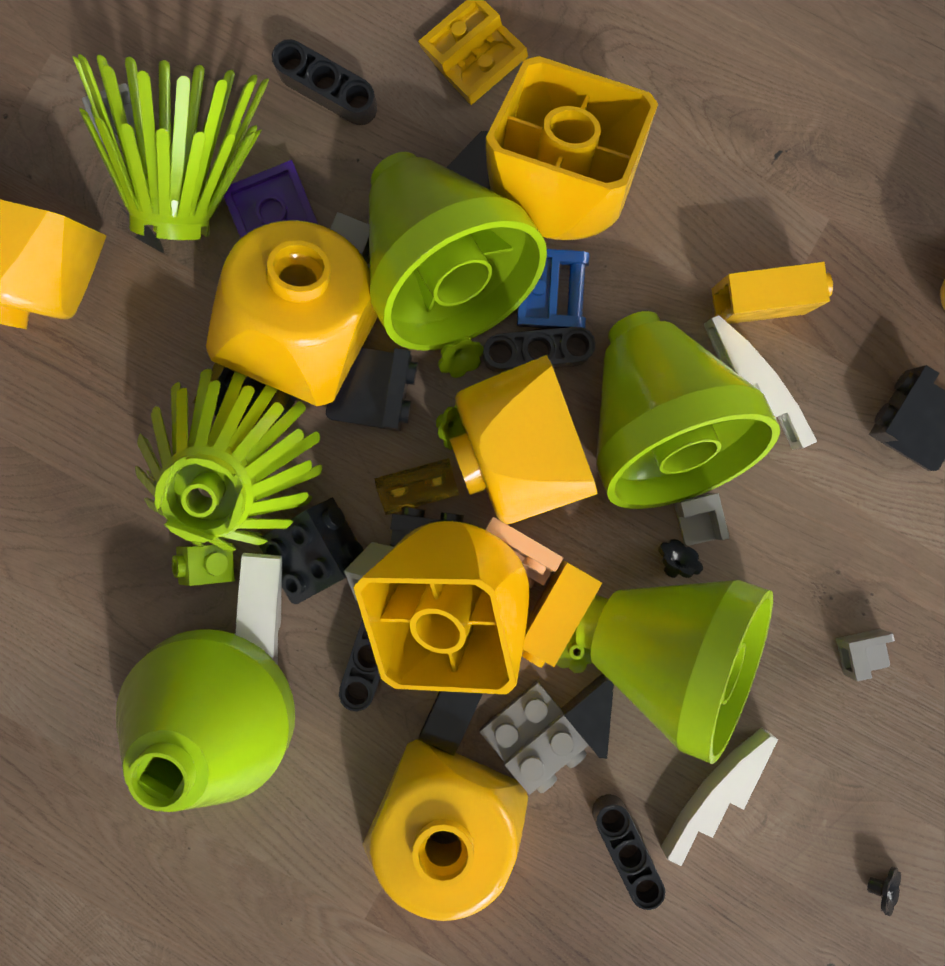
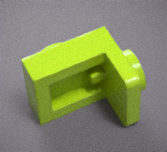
[172,543,235,586]

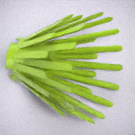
[73,54,269,240]
[135,368,322,551]

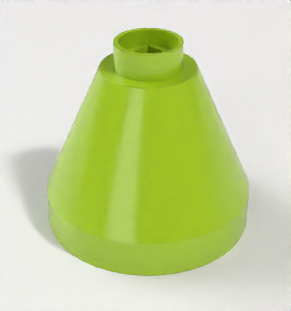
[369,152,547,351]
[596,311,780,509]
[576,580,773,764]
[116,629,295,812]

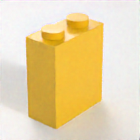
[711,262,833,324]
[522,560,602,668]

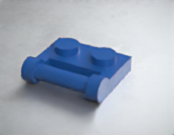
[517,249,590,329]

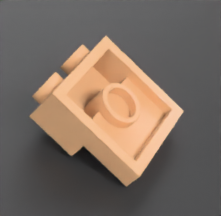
[485,517,563,588]

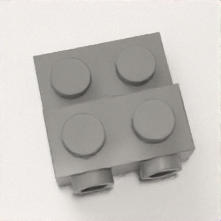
[479,680,589,795]

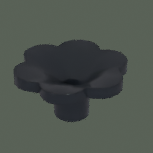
[658,539,703,578]
[867,866,901,916]

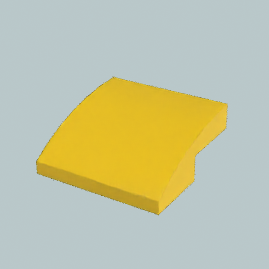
[418,0,528,105]

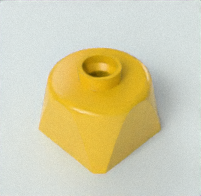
[486,56,658,240]
[0,200,107,329]
[206,220,378,406]
[449,355,598,525]
[353,521,529,694]
[363,739,528,921]

